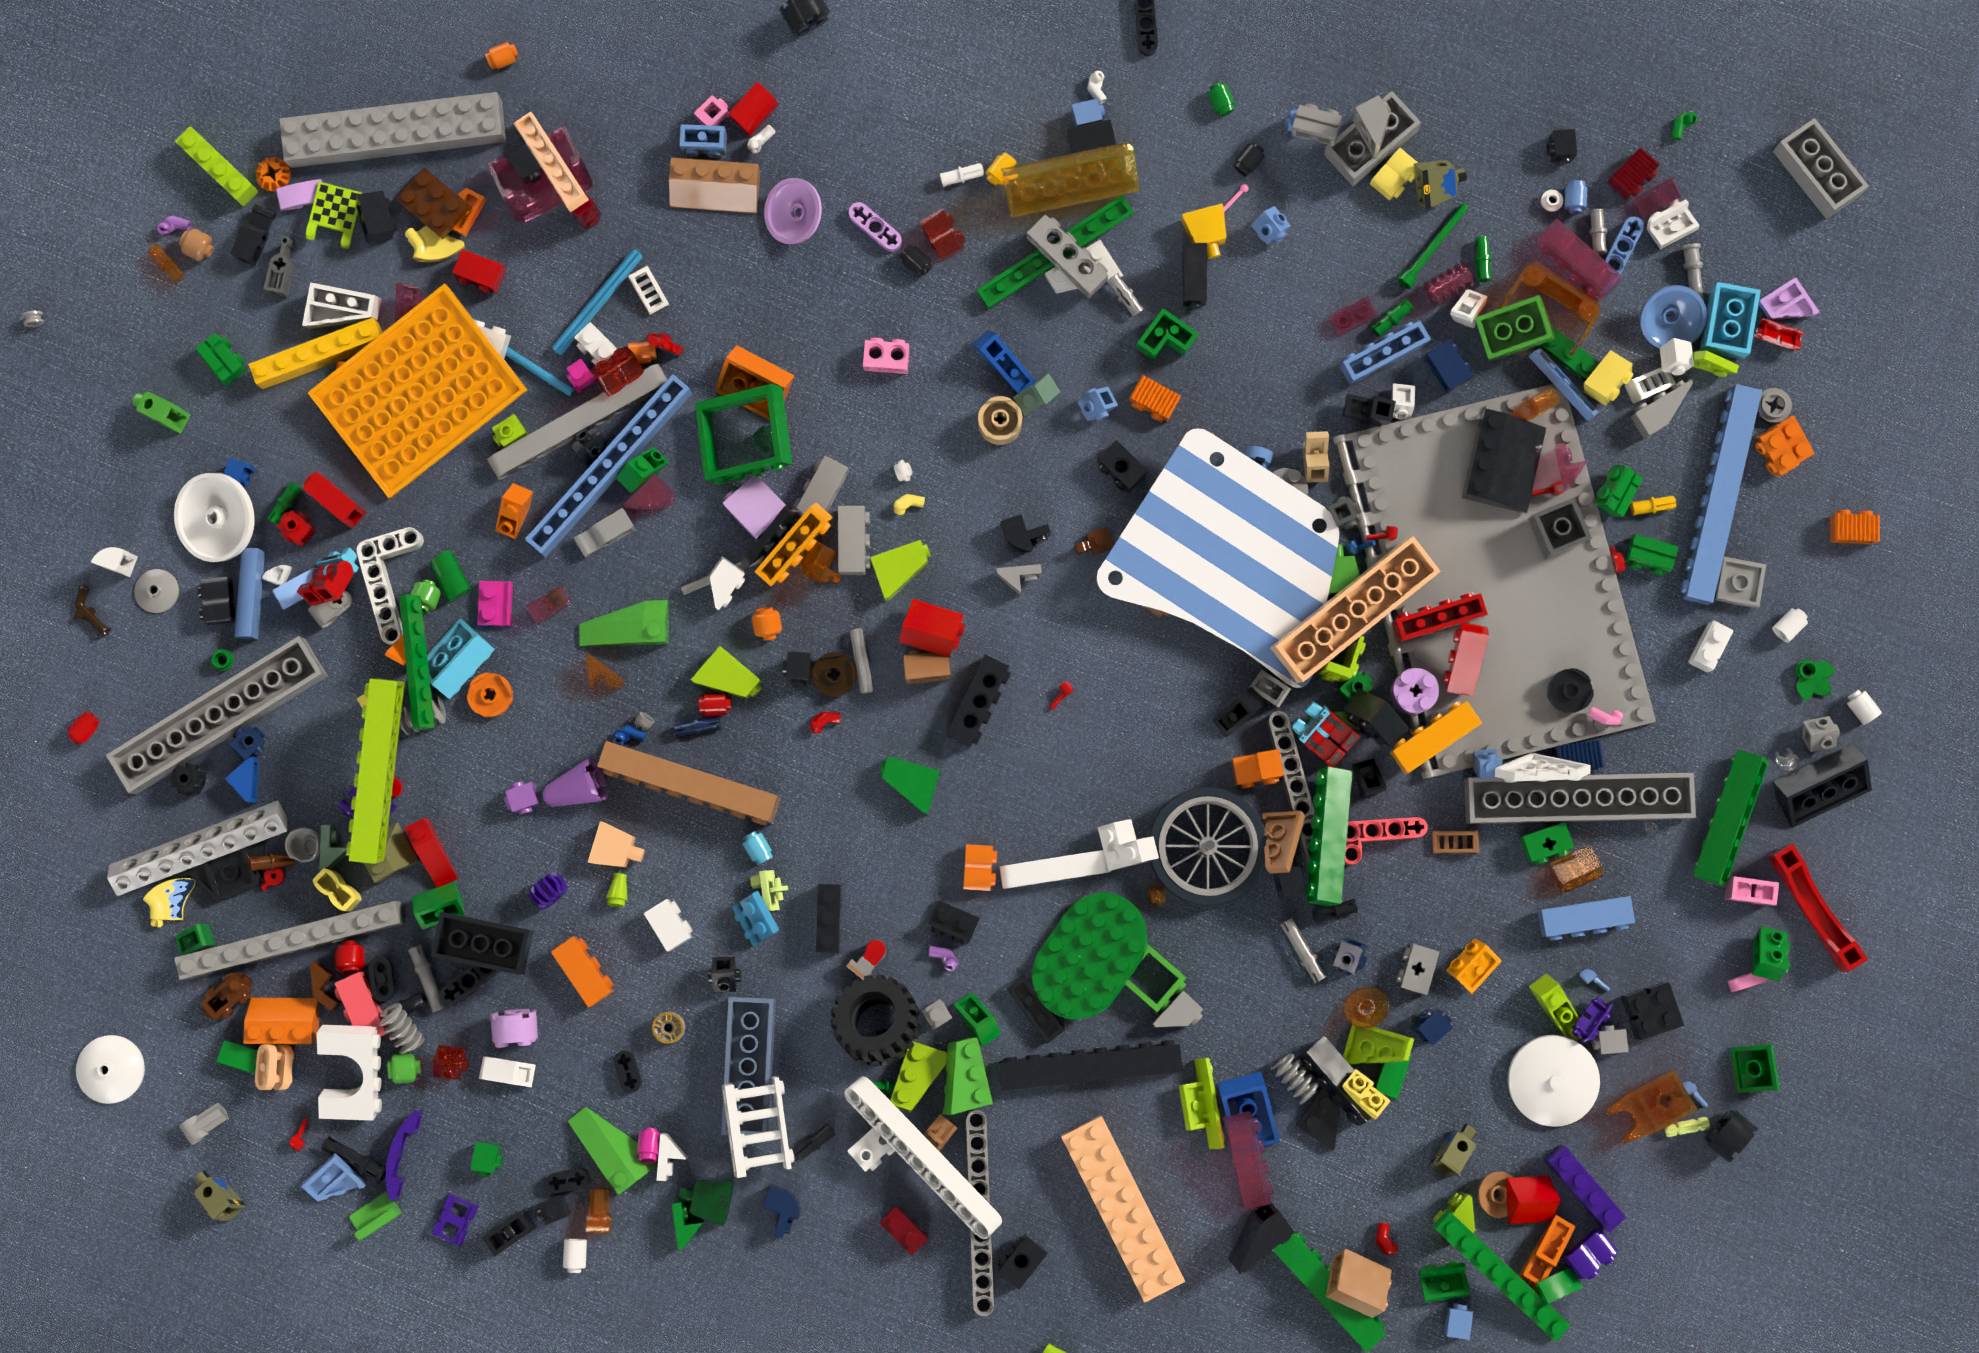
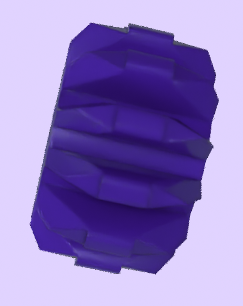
[528,872,568,910]

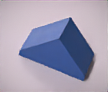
[225,757,259,803]

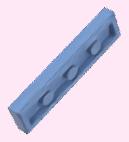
[1528,348,1599,421]

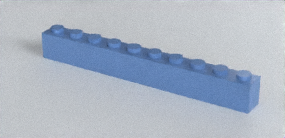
[525,374,692,558]
[1680,384,1762,605]

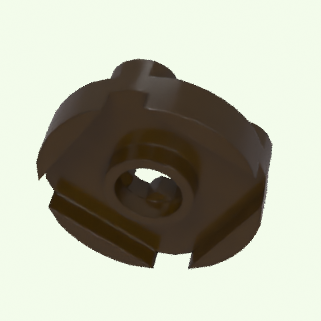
[811,652,856,697]

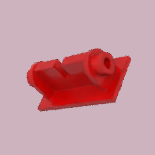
[1753,318,1804,351]

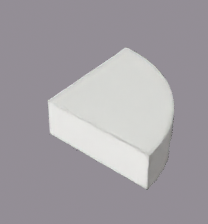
[261,565,292,586]

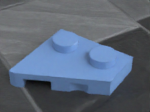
[301,1153,366,1201]

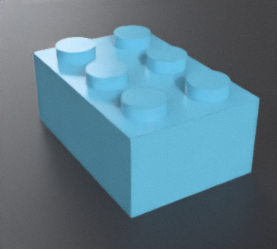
[1700,282,1761,360]

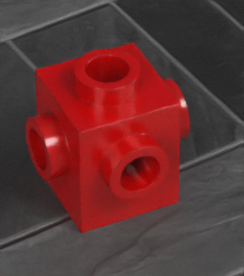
[277,510,317,547]

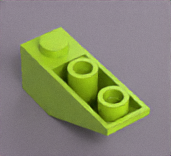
[1529,973,1582,1041]

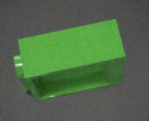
[1125,945,1186,1012]

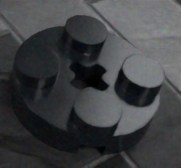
[1547,668,1594,713]

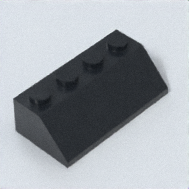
[1773,744,1872,828]

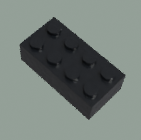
[430,912,534,975]

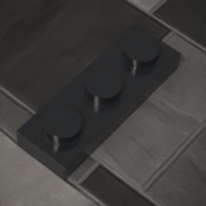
[1006,976,1065,1044]

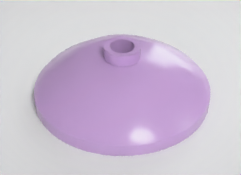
[764,178,822,245]

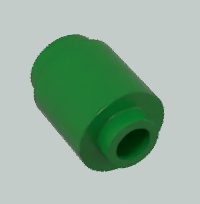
[1207,82,1235,117]

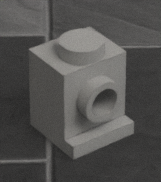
[922,998,953,1030]

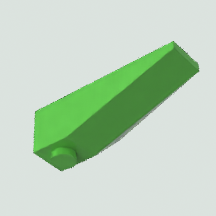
[579,600,669,646]
[568,1107,658,1195]

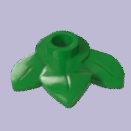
[1795,659,1836,701]

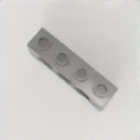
[1027,214,1108,298]

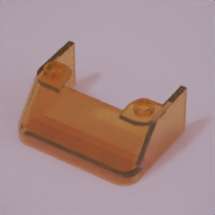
[1498,261,1602,356]

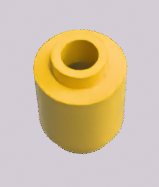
[985,152,1017,186]

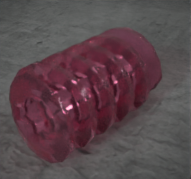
[1424,261,1474,305]

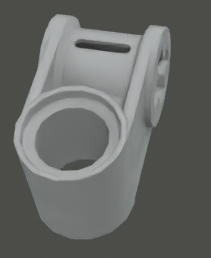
[308,591,352,628]

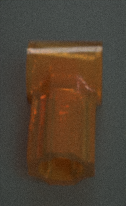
[1513,387,1560,421]
[586,1188,612,1234]

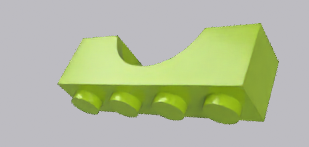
[175,126,259,207]

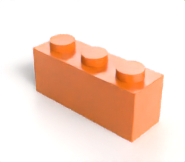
[551,936,614,1008]

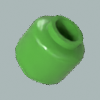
[410,579,441,614]
[387,1053,421,1084]

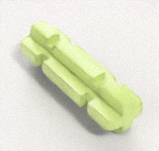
[1664,1117,1710,1137]

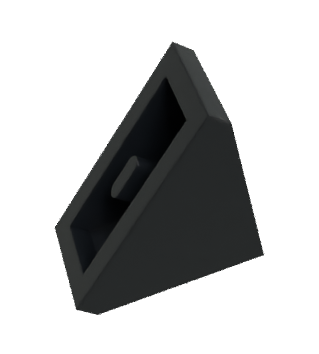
[1352,758,1387,798]

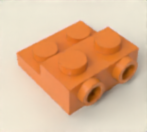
[1754,415,1815,476]

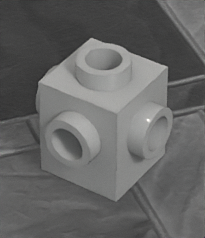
[1802,716,1840,752]

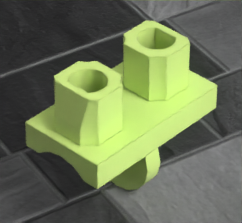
[750,870,789,911]

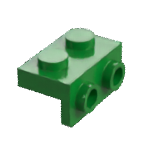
[1419,1261,1470,1303]

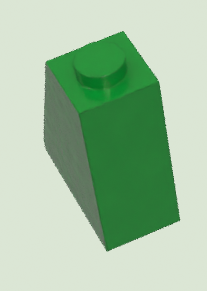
[879,756,940,815]

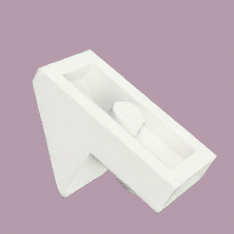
[1450,289,1488,328]
[657,1133,688,1181]

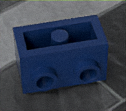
[1423,339,1473,394]
[1411,1009,1453,1046]

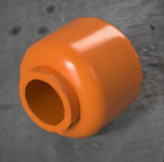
[751,607,782,641]

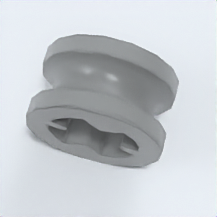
[22,311,44,327]

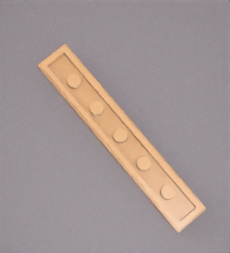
[513,112,589,212]

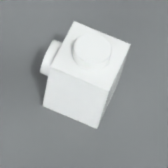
[1659,338,1694,375]

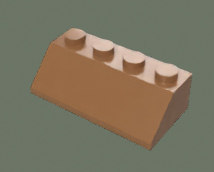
[669,158,761,214]

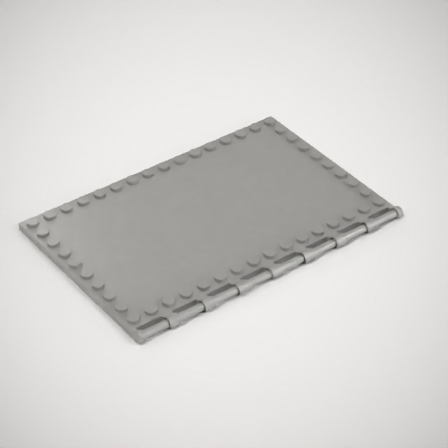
[1333,384,1656,779]

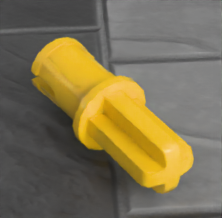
[1630,496,1676,516]

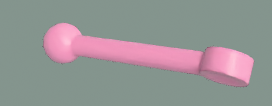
[1223,184,1249,212]

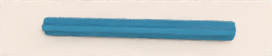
[552,249,643,355]

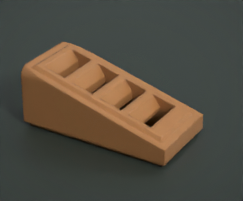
[1433,831,1479,853]

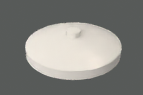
[174,473,254,562]
[1507,1035,1600,1127]

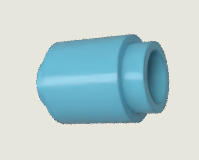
[742,831,773,866]

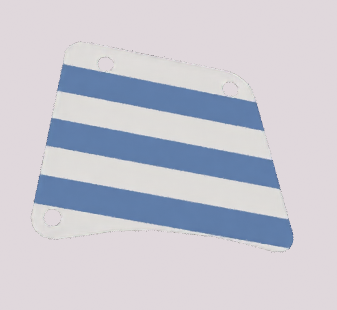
[1097,428,1339,688]

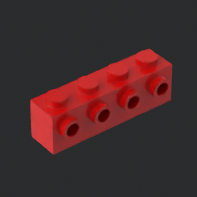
[1392,592,1488,644]

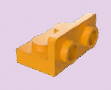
[1446,938,1502,994]

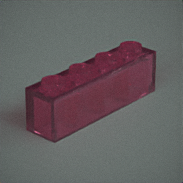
[1537,218,1622,301]
[1223,1111,1274,1210]

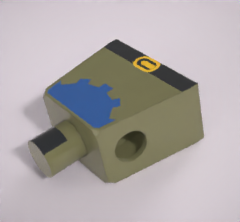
[1413,160,1467,209]
[1429,1124,1476,1177]
[194,1170,246,1221]

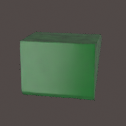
[1730,1043,1780,1093]

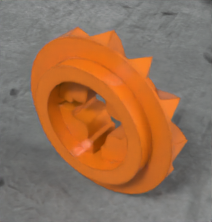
[255,156,291,192]

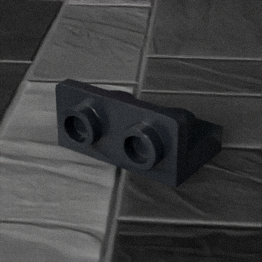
[928,901,980,945]

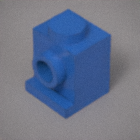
[223,458,256,488]

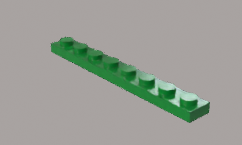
[976,195,1134,310]
[1432,1209,1571,1342]

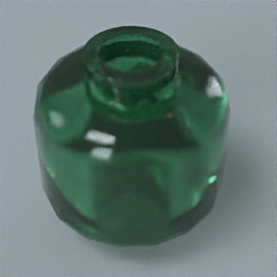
[752,424,775,457]

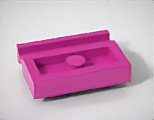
[477,581,513,627]

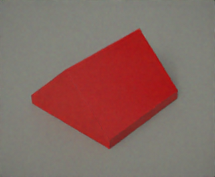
[1506,1175,1561,1224]

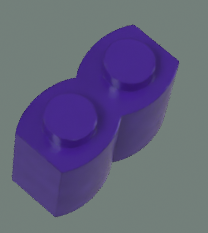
[1562,1228,1618,1280]

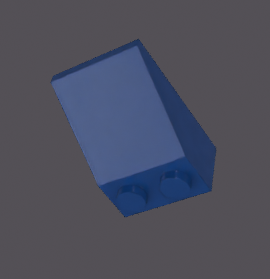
[1217,1072,1280,1154]

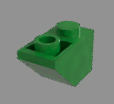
[616,447,669,494]

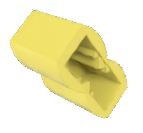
[1370,148,1418,201]
[313,868,362,911]

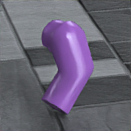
[929,946,958,972]

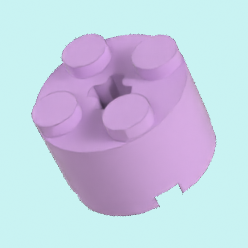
[1390,668,1439,715]
[490,1009,538,1048]

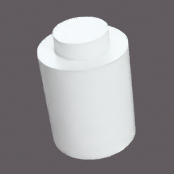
[1772,608,1808,643]
[1847,690,1882,725]
[563,1239,587,1273]

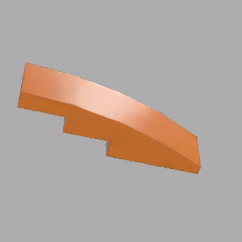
[1518,1215,1576,1293]

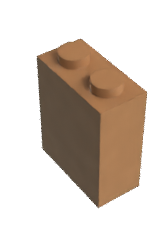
[1326,1249,1392,1318]

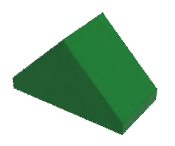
[175,924,215,956]

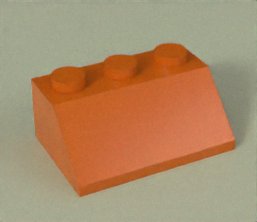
[714,346,795,420]
[244,998,320,1044]

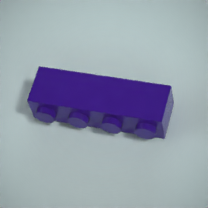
[1544,1145,1626,1233]

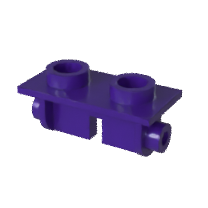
[1572,997,1613,1043]

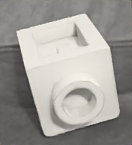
[1391,383,1415,420]

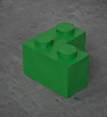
[1136,308,1199,362]

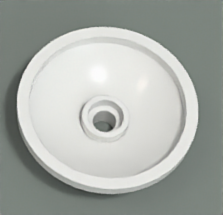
[76,1035,145,1104]

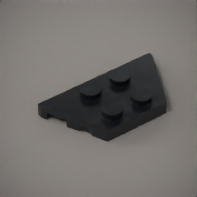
[741,505,802,568]
[184,839,266,901]

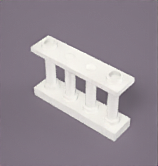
[722,1076,794,1178]

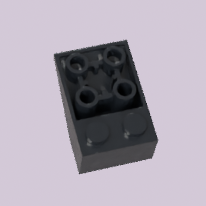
[1228,1199,1295,1274]

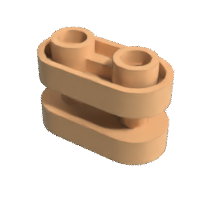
[255,1044,294,1090]

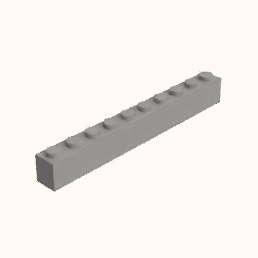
[174,901,405,980]

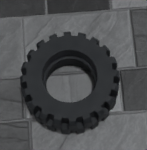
[831,974,921,1066]

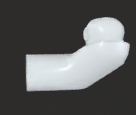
[1087,71,1107,105]
[747,125,775,153]

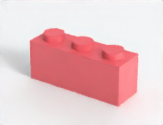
[334,972,391,1038]

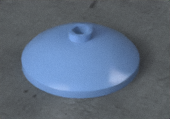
[1640,285,1707,349]

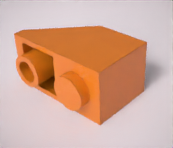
[495,483,533,539]

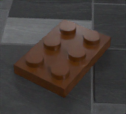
[395,167,471,240]

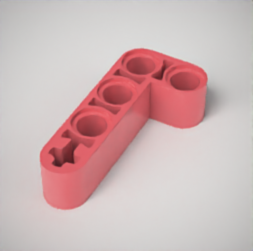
[1345,817,1428,865]

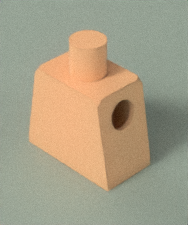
[588,821,645,867]

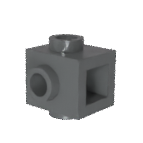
[1328,497,1362,530]

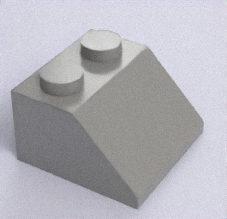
[1353,95,1391,159]

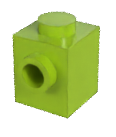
[492,414,528,448]

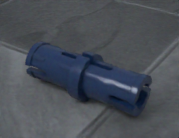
[674,716,721,738]

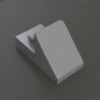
[997,564,1042,595]

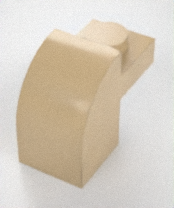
[1303,431,1330,483]

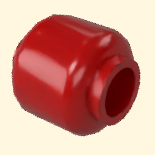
[334,940,365,975]

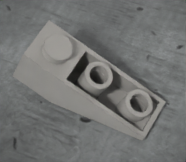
[1630,380,1693,439]

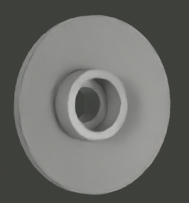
[134,569,179,613]

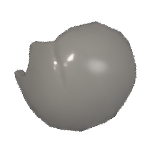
[284,828,321,862]

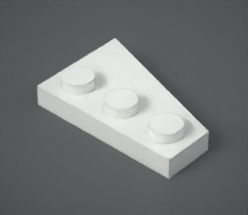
[1044,240,1123,294]

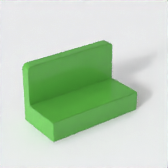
[349,1191,402,1241]

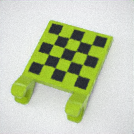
[306,182,362,249]

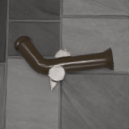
[73,585,111,638]

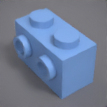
[679,124,727,158]

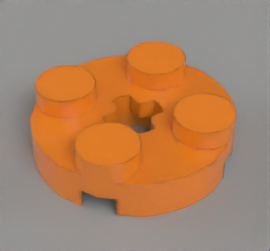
[467,673,513,717]

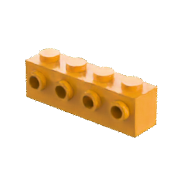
[755,503,833,586]
[1390,701,1482,775]

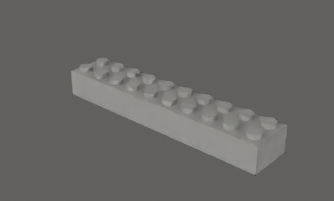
[280,92,506,168]
[106,636,328,795]
[1464,773,1696,824]

